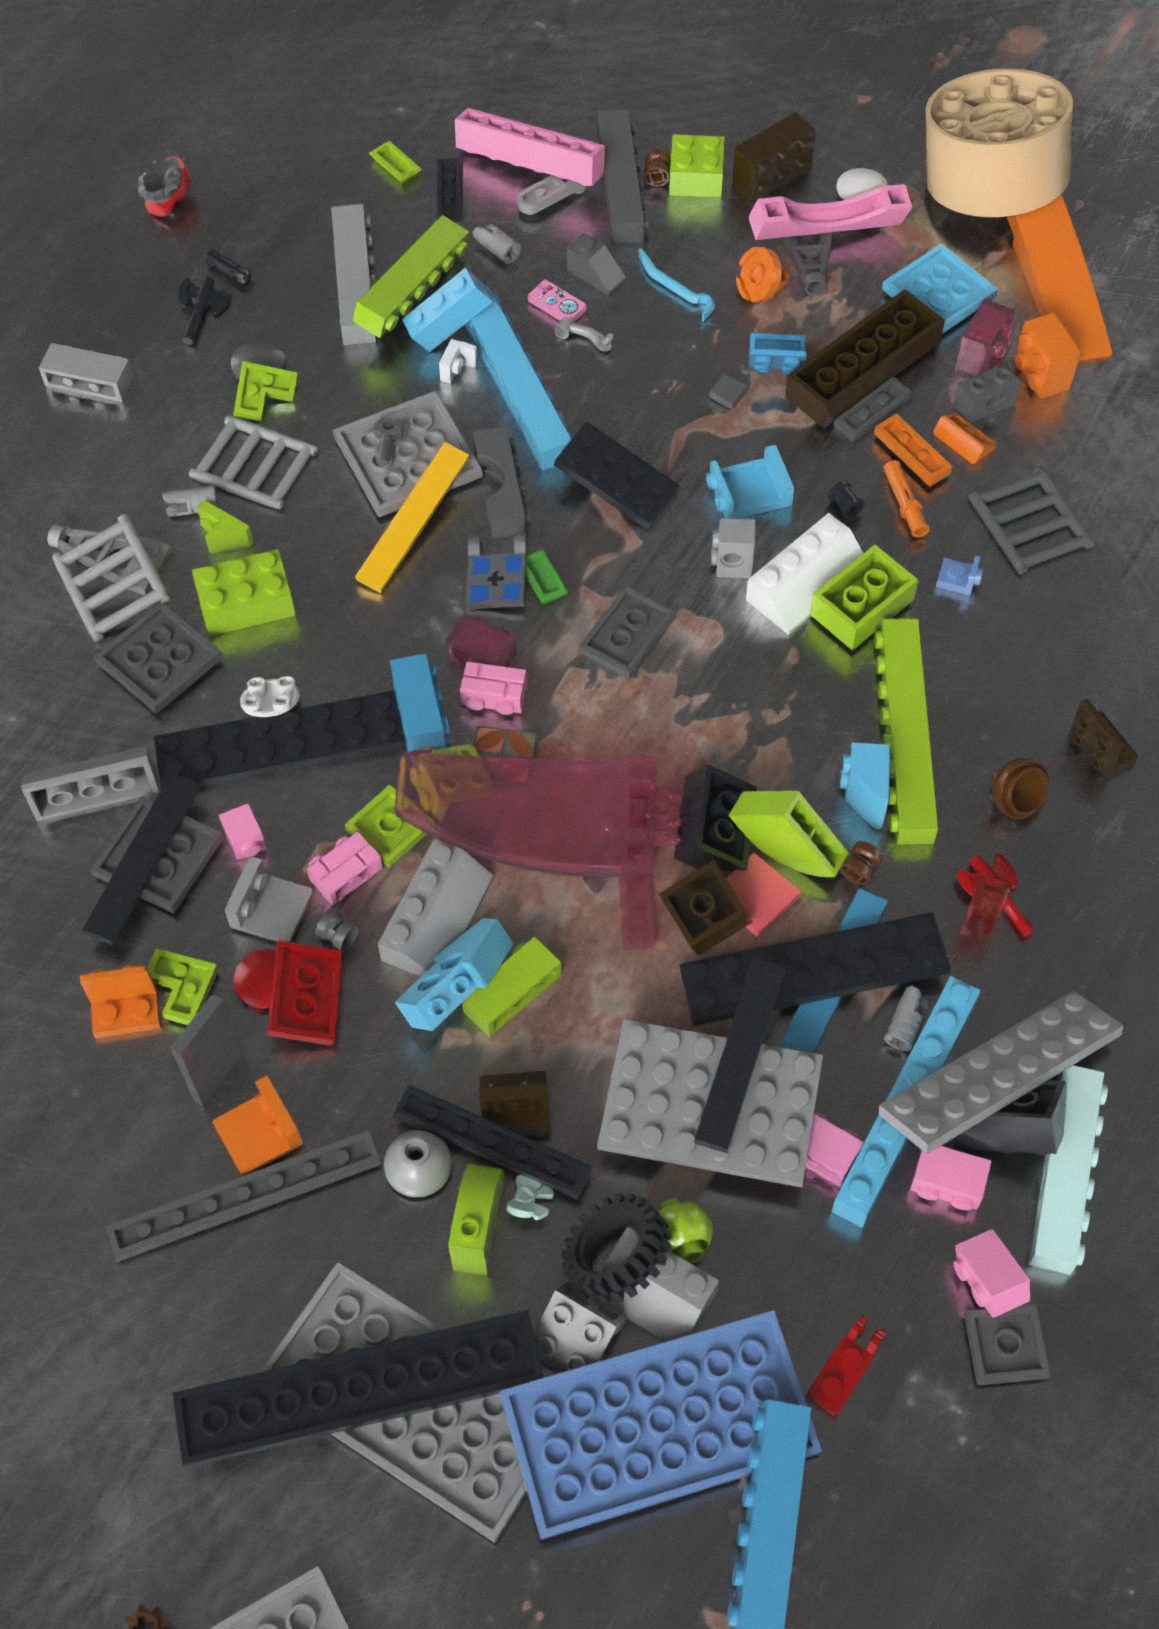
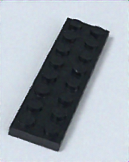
[153,690,406,789]
[679,912,951,1027]

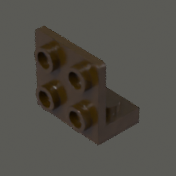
[1069,698,1138,778]

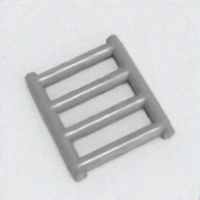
[189,415,319,510]
[52,514,170,642]

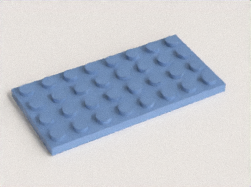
[499,1310,822,1540]

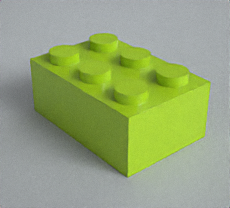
[810,545,918,650]
[192,549,296,637]

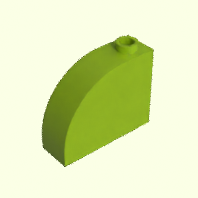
[728,791,849,877]
[448,1164,506,1276]

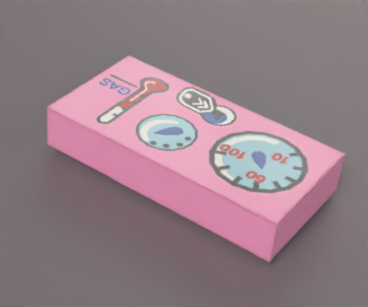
[528,279,587,323]

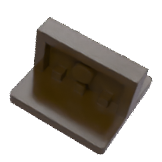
[479,1071,551,1138]

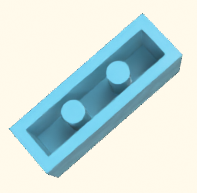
[402,268,493,352]

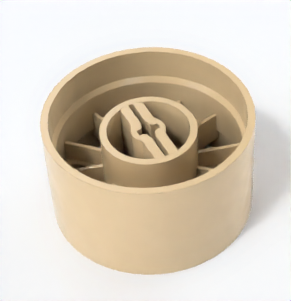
[926,69,1073,217]

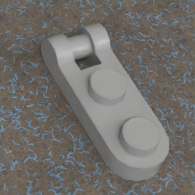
[517,175,586,215]

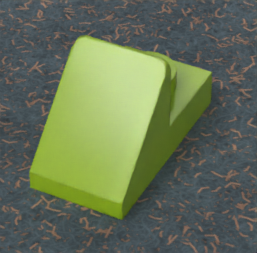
[197,500,254,553]

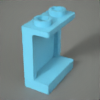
[706,445,794,519]

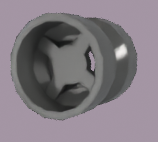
[315,909,360,952]

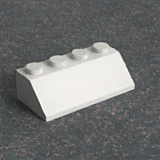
[746,513,863,635]

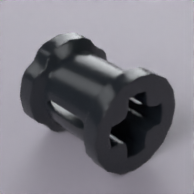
[828,481,865,519]

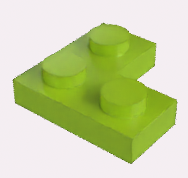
[233,361,298,422]
[148,948,219,1025]

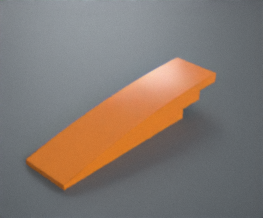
[1007,194,1113,361]

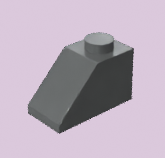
[567,233,626,296]

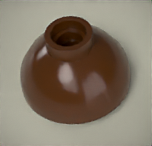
[990,757,1049,819]

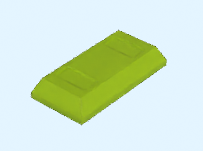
[369,140,422,184]

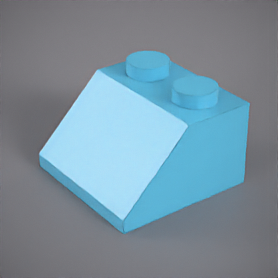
[839,742,890,830]

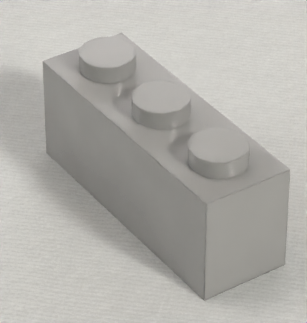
[39,343,134,402]

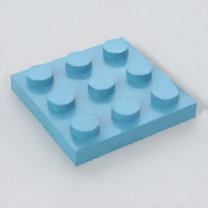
[882,243,998,334]

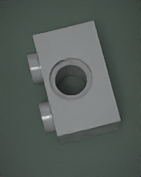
[711,518,755,579]

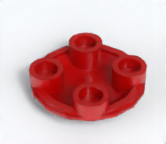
[234,949,275,1011]

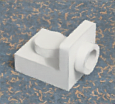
[439,339,478,384]

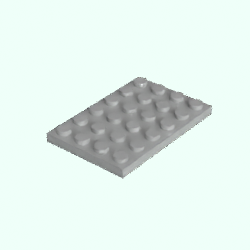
[597,1019,823,1188]

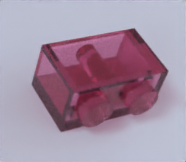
[446,614,517,667]

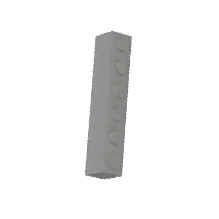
[331,204,376,345]

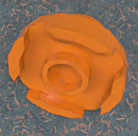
[736,247,790,303]

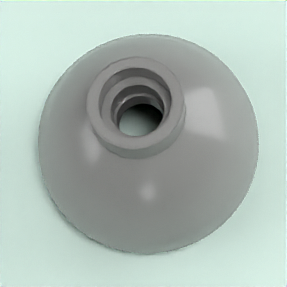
[384,1130,452,1197]

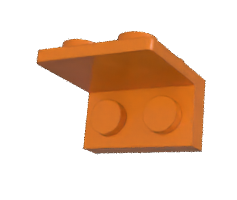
[80,964,161,1039]
[213,1075,303,1176]

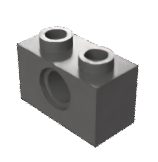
[954,363,1021,423]

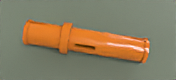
[883,460,930,538]

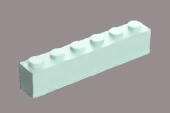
[1028,1065,1108,1275]

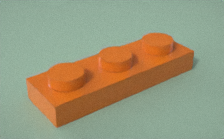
[874,413,953,487]

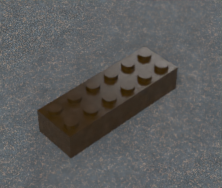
[785,289,945,429]

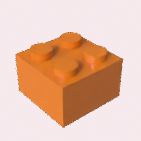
[1014,312,1081,399]

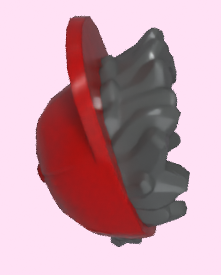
[138,153,191,217]

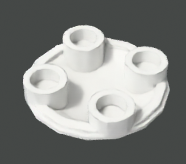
[836,168,888,200]
[240,676,300,717]

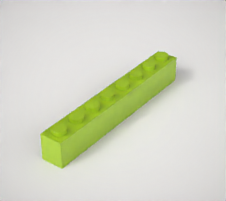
[874,619,938,844]

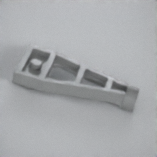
[47,524,172,595]

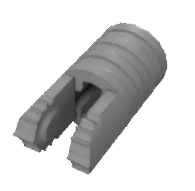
[472,224,521,264]
[162,485,218,517]
[884,985,929,1051]

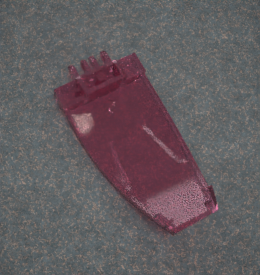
[394,746,681,878]

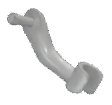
[555,317,614,352]

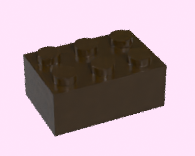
[732,112,816,204]

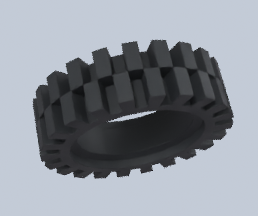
[561,1193,672,1304]

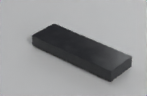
[436,158,463,222]

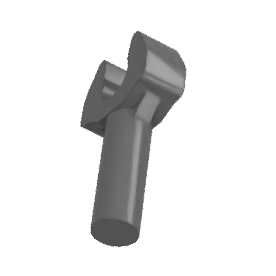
[374,417,403,466]

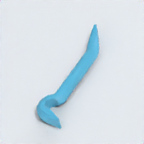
[638,248,715,321]

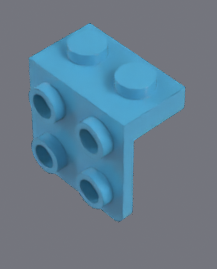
[748,333,807,374]

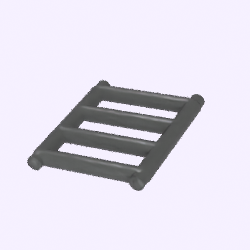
[968,467,1095,575]

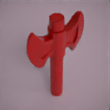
[956,853,1034,937]

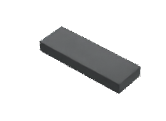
[834,377,913,442]

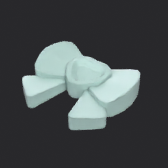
[506,1175,554,1220]

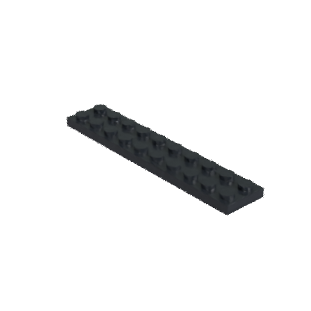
[172,1309,544,1468]

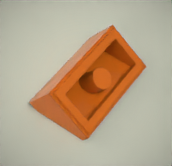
[933,413,997,464]

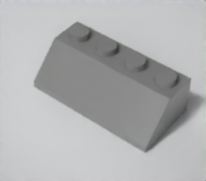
[21,746,159,821]
[378,838,494,977]

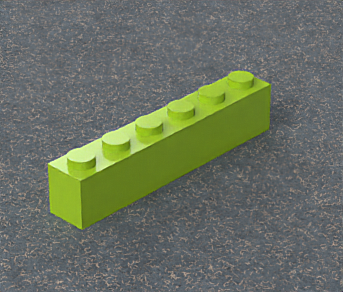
[352,215,469,338]

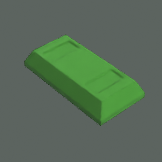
[526,549,568,604]

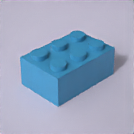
[390,653,451,767]

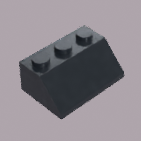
[674,764,757,871]
[953,1080,1067,1155]

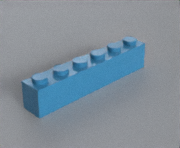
[727,1399,811,1629]

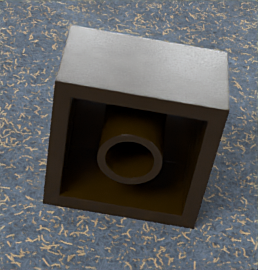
[659,860,753,956]

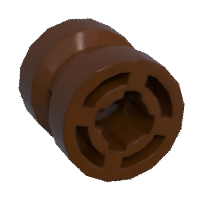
[644,149,671,187]
[840,841,883,885]

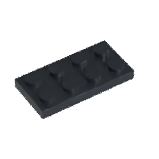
[554,421,680,530]

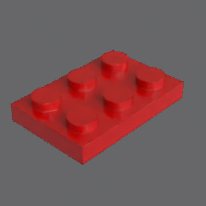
[267,940,342,1046]

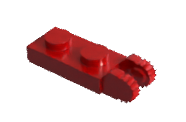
[805,1314,887,1418]

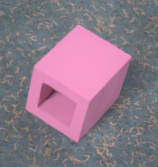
[218,803,266,860]

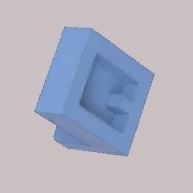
[936,555,984,596]

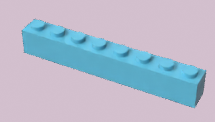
[465,285,574,471]
[832,976,981,1228]

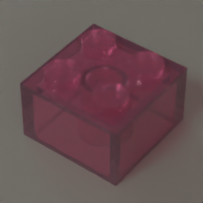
[954,298,1016,379]

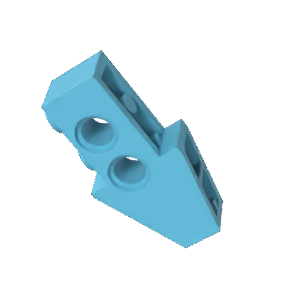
[395,918,514,1031]

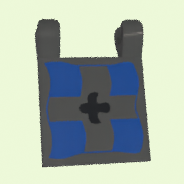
[465,533,529,609]

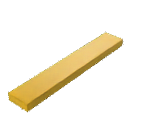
[356,442,469,594]

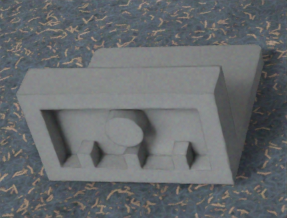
[224,856,313,942]
[534,1282,628,1373]

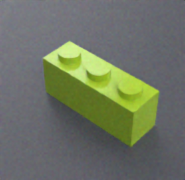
[462,937,562,1038]

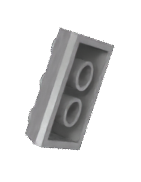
[600,1227,719,1342]

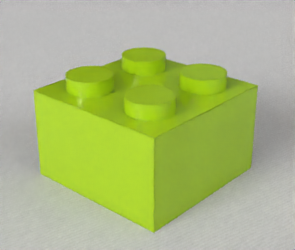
[669,134,725,198]

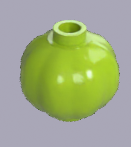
[658,1198,713,1264]

